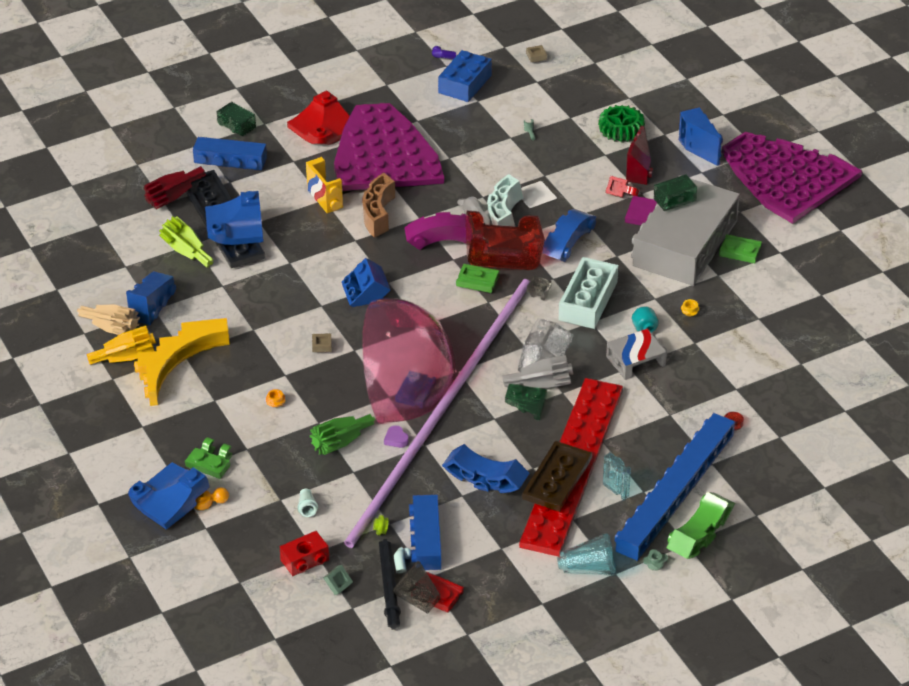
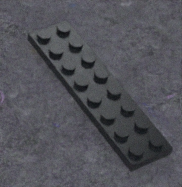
[186,170,265,268]

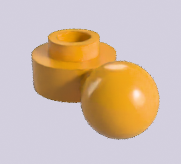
[194,487,229,510]

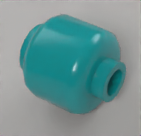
[631,307,659,333]

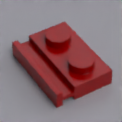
[411,572,463,613]

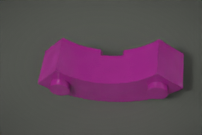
[405,212,484,250]

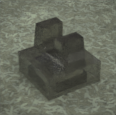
[527,276,552,301]

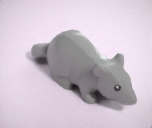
[457,196,491,230]

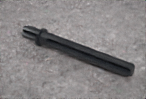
[379,539,401,630]

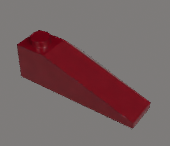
[626,126,653,185]

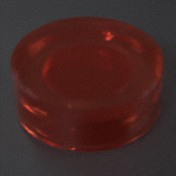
[724,412,744,430]

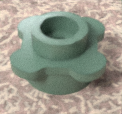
[643,549,668,571]

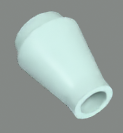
[297,489,318,517]

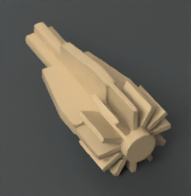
[77,304,140,335]

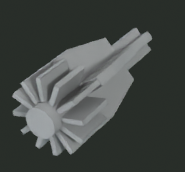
[502,355,573,388]

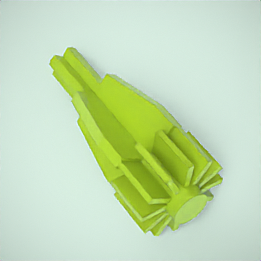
[159,216,214,268]

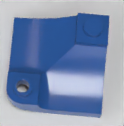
[205,191,263,245]
[128,462,210,530]

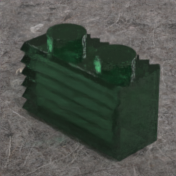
[216,102,256,136]

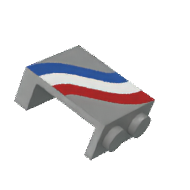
[606,329,667,380]

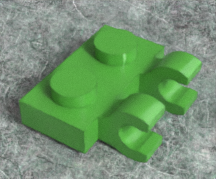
[185,437,233,479]

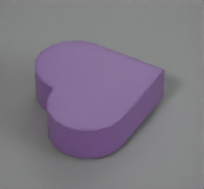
[384,425,408,448]

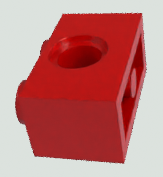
[279,530,329,576]

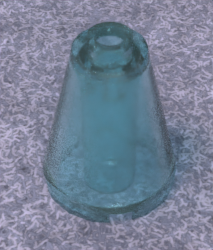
[557,533,616,575]

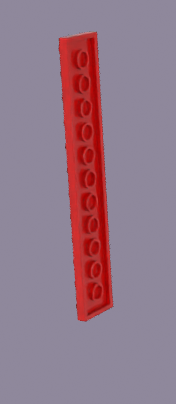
[519,378,623,557]

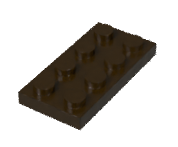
[522,441,592,512]

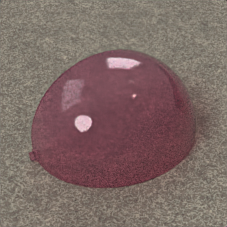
[363,298,455,424]

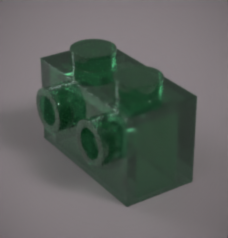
[654,174,697,211]

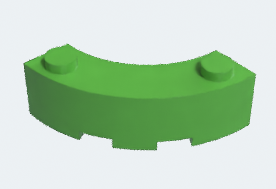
[667,492,735,559]

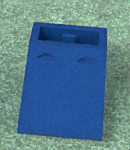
[678,107,723,166]

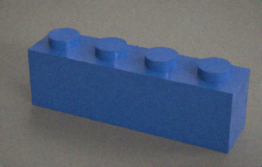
[193,137,267,170]
[409,495,441,571]

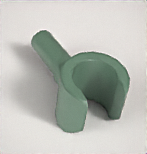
[524,119,535,140]

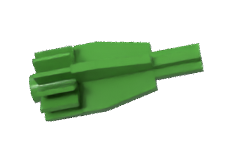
[310,414,375,455]

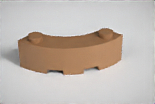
[363,173,395,238]

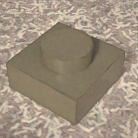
[526,45,547,63]
[312,333,332,352]

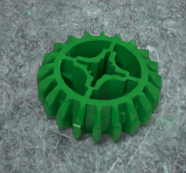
[598,105,645,142]

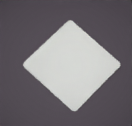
[521,181,557,208]

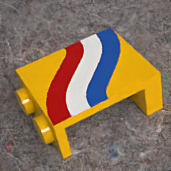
[306,157,343,214]

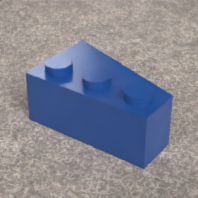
[126,271,176,325]

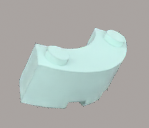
[487,174,523,239]

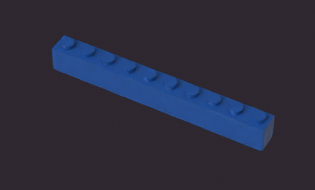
[614,413,735,561]

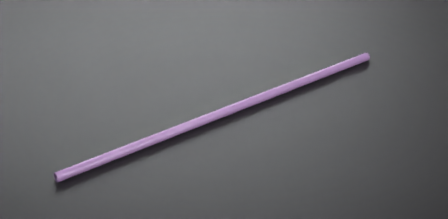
[344,279,531,548]

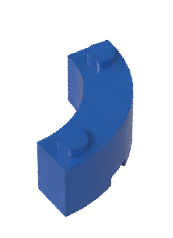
[540,209,596,262]
[442,444,530,493]

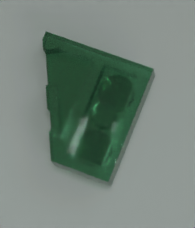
[505,384,547,421]

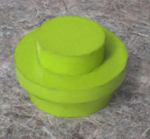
[373,514,388,535]

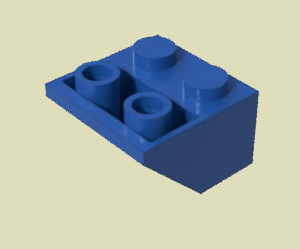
[341,258,390,307]

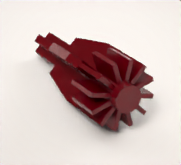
[144,166,206,210]

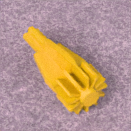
[86,326,156,365]

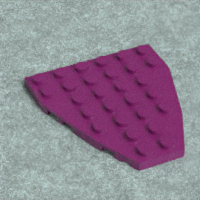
[334,103,444,191]
[721,132,862,224]

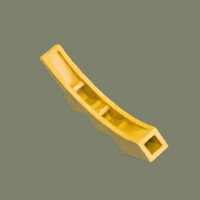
[134,318,230,406]

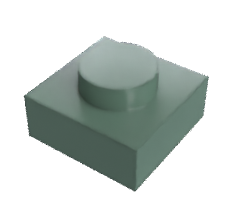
[323,565,353,595]

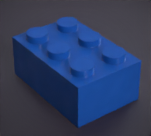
[438,50,492,102]

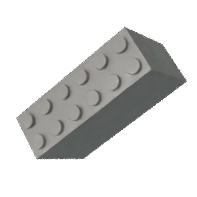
[631,175,740,286]

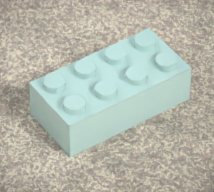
[559,257,618,329]

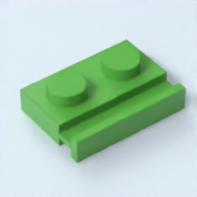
[719,234,762,264]
[456,264,499,293]

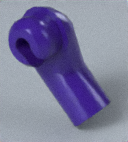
[432,46,456,60]

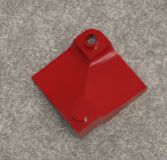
[287,90,350,144]

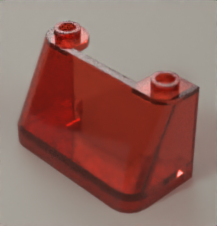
[465,210,545,270]

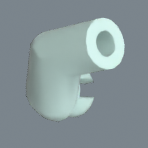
[394,547,411,573]

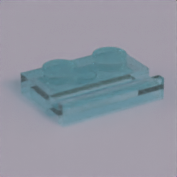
[603,452,631,500]

